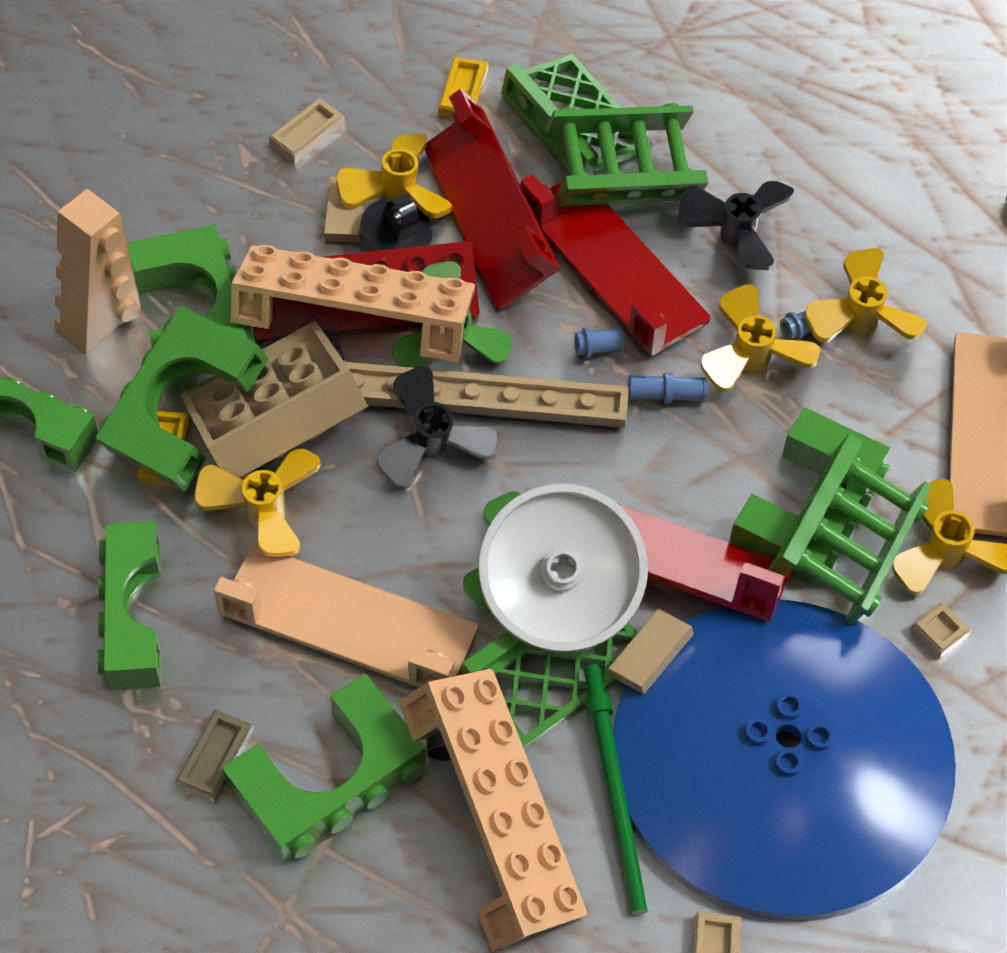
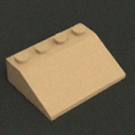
[180,321,368,479]

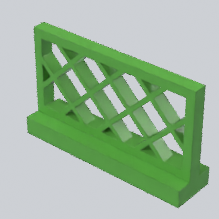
[501,54,653,175]
[459,622,637,748]

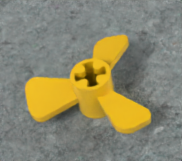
[336,134,452,218]
[805,248,927,343]
[701,284,820,392]
[195,448,321,557]
[892,479,1007,596]

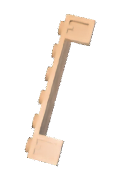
[230,245,475,363]
[949,332,1007,537]
[214,545,478,687]
[398,669,587,952]

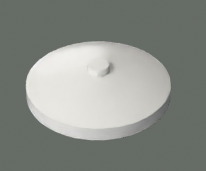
[479,483,648,653]

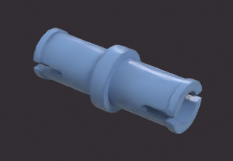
[627,373,708,404]

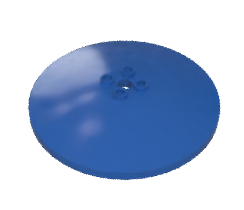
[613,600,956,922]

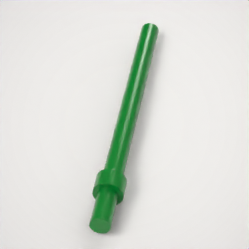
[583,664,648,915]

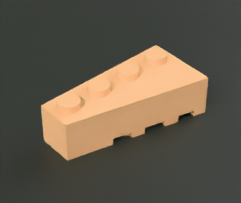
[54,189,141,354]

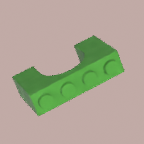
[127,224,255,381]
[95,305,268,492]
[729,407,891,587]
[222,673,426,863]

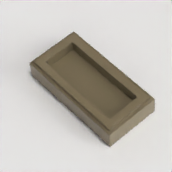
[175,709,254,804]

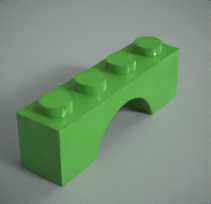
[0,377,99,472]
[97,521,161,690]

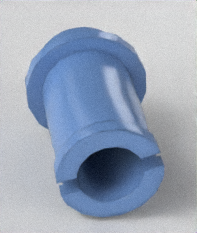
[780,311,812,341]
[574,327,624,358]

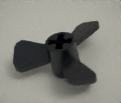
[678,181,794,271]
[377,366,498,488]

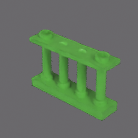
[545,103,708,206]
[769,433,932,625]

